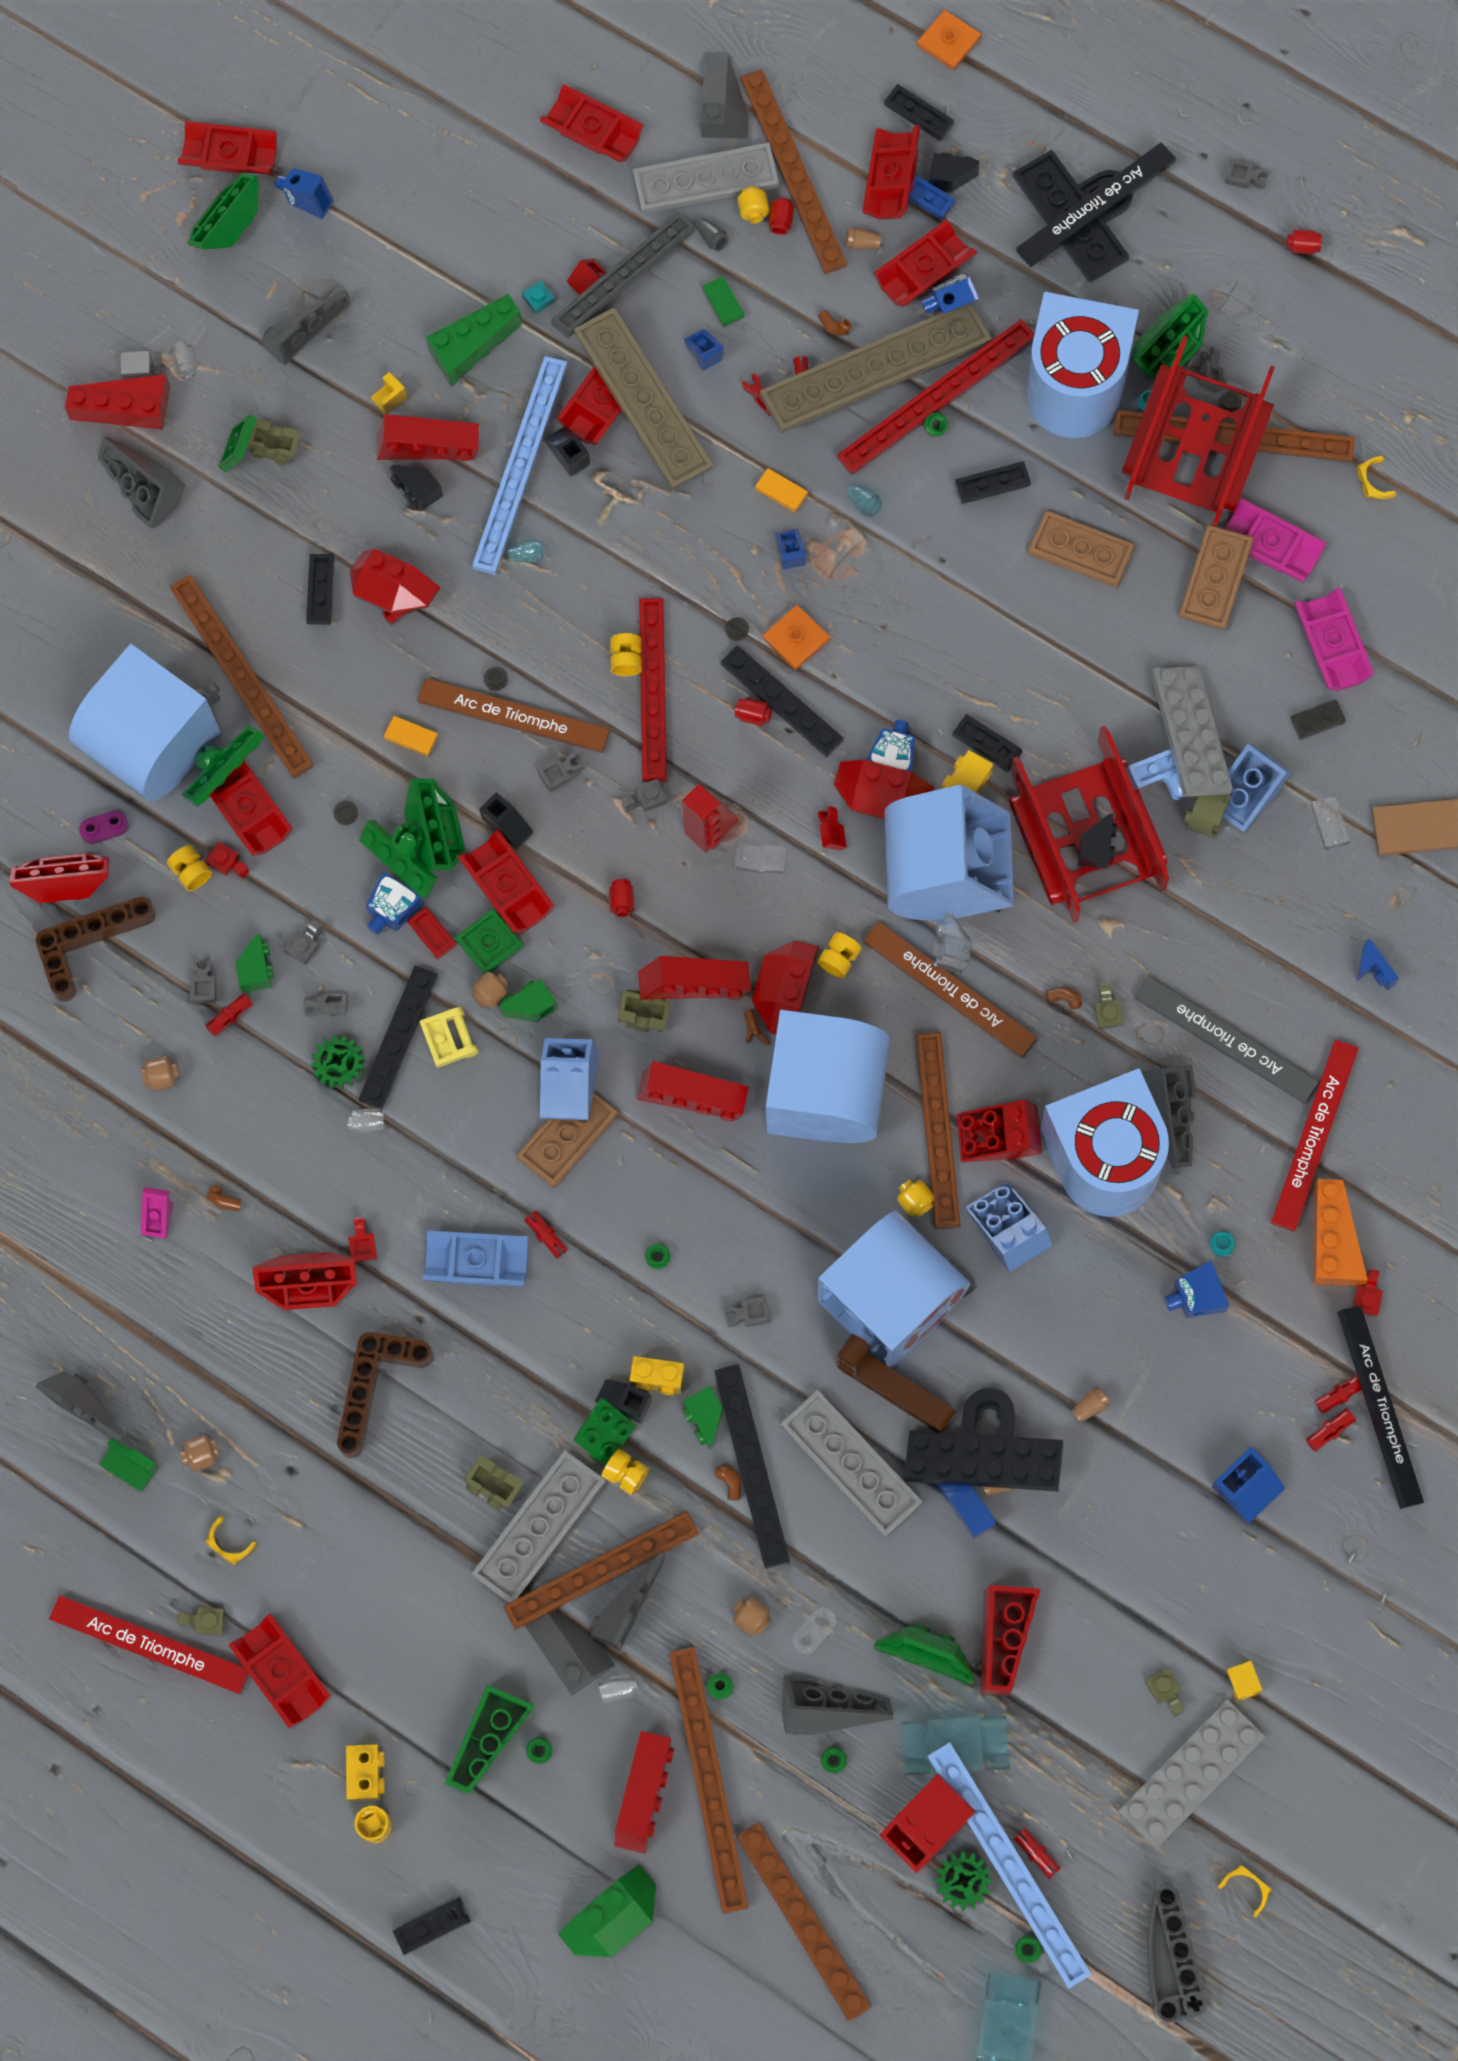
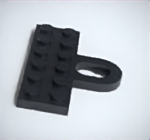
[1012,150,1133,283]
[904,1388,1064,1492]

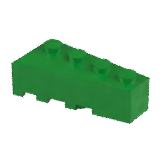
[426,293,522,386]
[444,1685,535,1795]

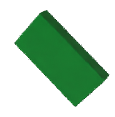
[702,276,744,327]

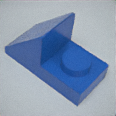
[683,329,724,371]
[775,529,806,569]
[1357,939,1399,991]

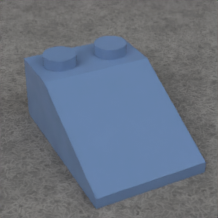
[1223,744,1293,832]

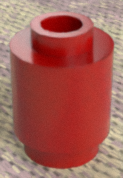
[768,198,795,235]
[1287,229,1322,254]
[735,698,772,727]
[609,879,635,917]

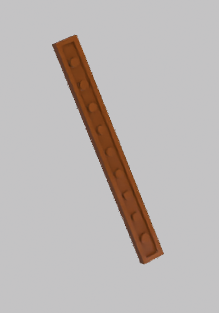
[741,69,847,274]
[1114,410,1355,463]
[169,575,314,779]
[669,1647,749,1914]

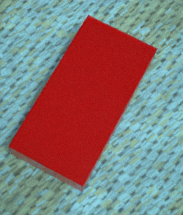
[407,906,457,960]

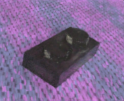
[1290,699,1346,740]

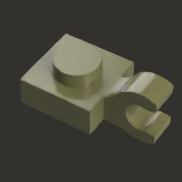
[1094,983,1124,1029]
[177,1607,225,1636]
[1145,1668,1185,1717]

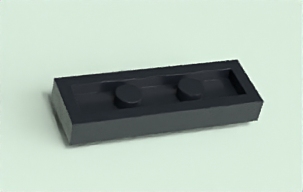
[884,84,954,141]
[955,461,1031,504]
[306,554,335,625]

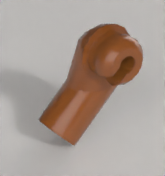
[818,310,851,336]
[1046,987,1082,1009]

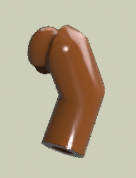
[207,1185,241,1212]
[715,1464,741,1501]

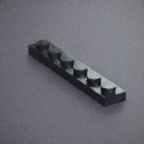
[721,645,843,758]
[358,965,438,1110]

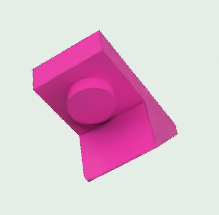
[141,1187,173,1239]

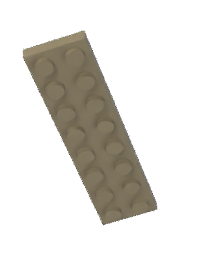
[574,308,713,490]

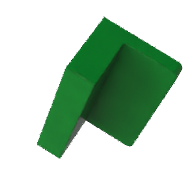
[100,1438,159,1492]

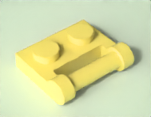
[420,1007,479,1068]

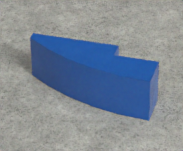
[937,1484,996,1539]

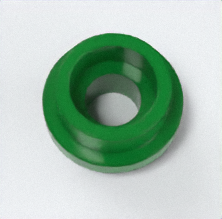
[924,412,948,436]
[645,1244,670,1269]
[707,1673,733,1700]
[526,1737,553,1764]
[821,1747,847,1774]
[1015,1936,1042,1963]

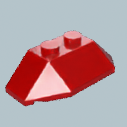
[350,548,440,614]
[834,760,935,820]
[9,853,110,903]
[752,940,819,1035]
[253,1252,357,1310]

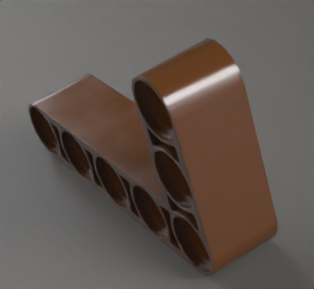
[35,897,156,1002]
[337,1332,433,1458]
[836,1333,955,1432]

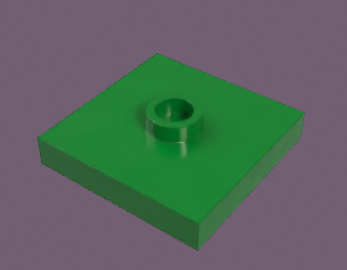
[219,415,257,472]
[454,908,524,975]

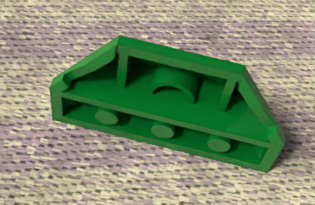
[187,173,258,250]
[1131,293,1208,377]
[404,778,465,871]
[874,1624,975,1686]
[558,1865,656,1958]

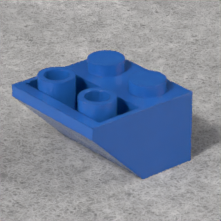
[1212,1447,1285,1524]

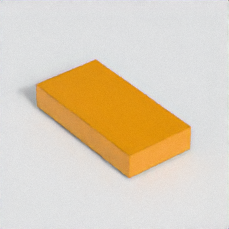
[755,468,808,513]
[384,716,439,757]

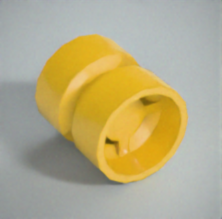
[610,633,642,676]
[167,845,212,892]
[817,932,862,979]
[601,1449,650,1496]
[354,1806,392,1844]

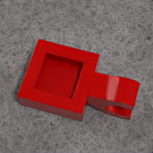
[742,373,771,416]
[818,806,847,851]
[205,841,250,879]
[348,1217,377,1263]
[1353,1269,1383,1317]

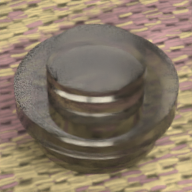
[1218,391,1242,412]
[725,617,749,641]
[484,667,508,691]
[333,801,358,825]

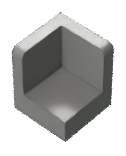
[121,351,153,379]

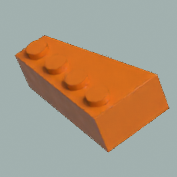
[1313,1179,1368,1287]

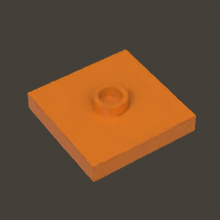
[917,9,981,71]
[762,605,830,671]

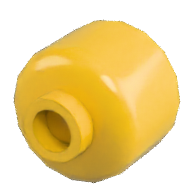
[737,186,769,224]
[897,1179,934,1218]

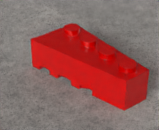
[65,374,170,430]
[377,414,479,461]
[682,784,739,853]
[638,956,751,1000]
[637,1061,749,1122]
[980,1585,1041,1696]
[615,1731,675,1854]

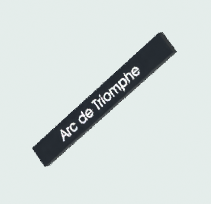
[1016,142,1176,267]
[1337,1306,1424,1509]

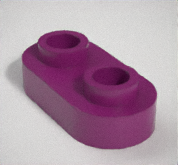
[79,810,129,844]

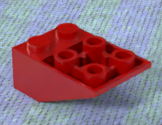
[957,1099,1042,1163]
[879,1774,976,1874]

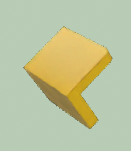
[371,372,407,414]
[1227,1661,1263,1702]

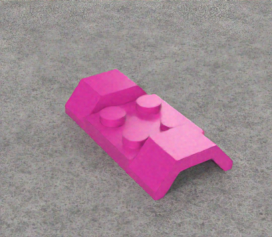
[1225,498,1326,583]
[1294,588,1374,691]

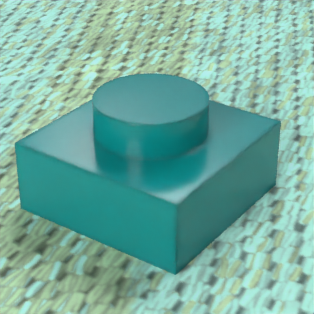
[522,281,555,314]

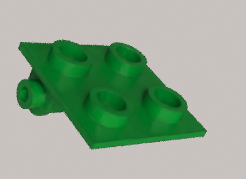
[573,1398,636,1466]

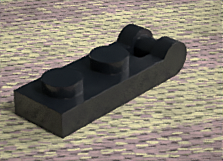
[952,714,1023,772]
[393,1897,472,1956]

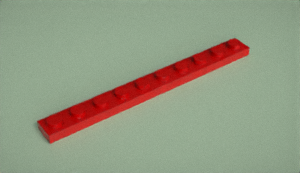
[837,319,1035,475]

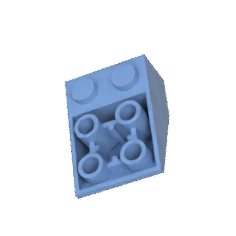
[540,1038,600,1120]
[965,1181,1052,1272]

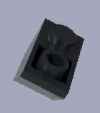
[928,153,980,193]
[544,427,590,477]
[390,465,443,512]
[479,792,534,850]
[1078,814,1117,869]
[595,1379,652,1423]

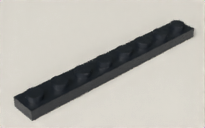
[714,1364,790,1569]

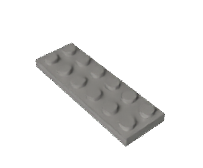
[633,143,779,214]
[1151,666,1233,797]
[780,1390,923,1538]
[471,1450,606,1603]
[1118,1699,1265,1850]

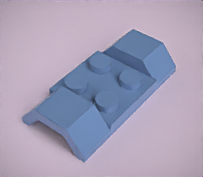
[423,1230,528,1287]

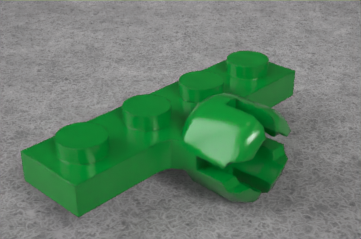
[181,725,265,807]
[359,820,438,898]

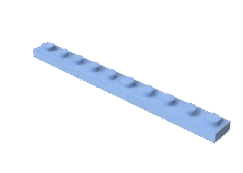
[472,356,568,575]
[927,1742,1092,1988]

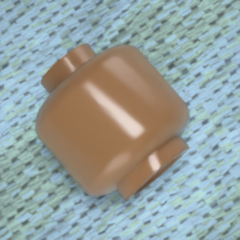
[471,972,509,1009]
[141,1056,180,1091]
[179,1435,219,1472]
[732,1597,772,1636]

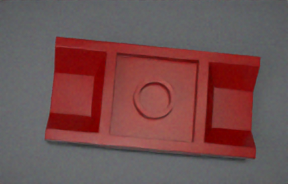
[540,84,643,163]
[177,121,277,175]
[862,125,920,220]
[874,219,977,307]
[557,367,622,445]
[209,759,293,856]
[458,830,554,934]
[228,1613,331,1729]

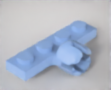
[1125,749,1183,800]

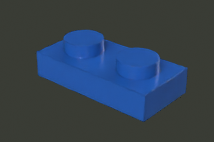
[909,175,955,220]

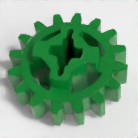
[311,1035,366,1090]
[934,1852,992,1911]

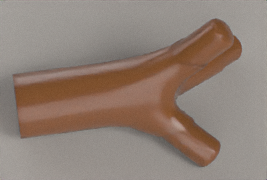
[744,1010,770,1045]

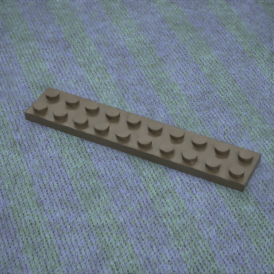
[760,302,992,434]

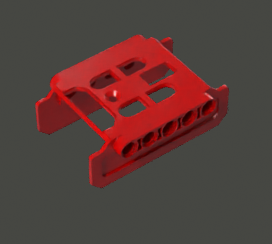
[1121,335,1275,527]
[1009,726,1169,923]

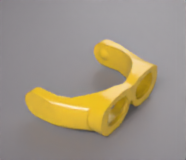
[1357,456,1397,500]
[205,1515,257,1566]
[1218,1864,1272,1918]

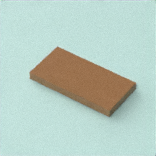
[1028,510,1135,588]
[1179,525,1254,630]
[1371,799,1458,856]
[516,1092,619,1189]

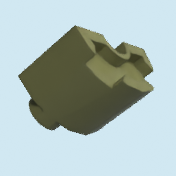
[248,419,301,465]
[1184,792,1232,839]
[617,989,671,1033]
[464,1454,524,1511]

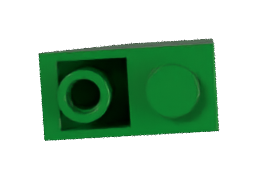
[235,934,275,993]
[499,979,558,1023]
[681,1386,723,1449]

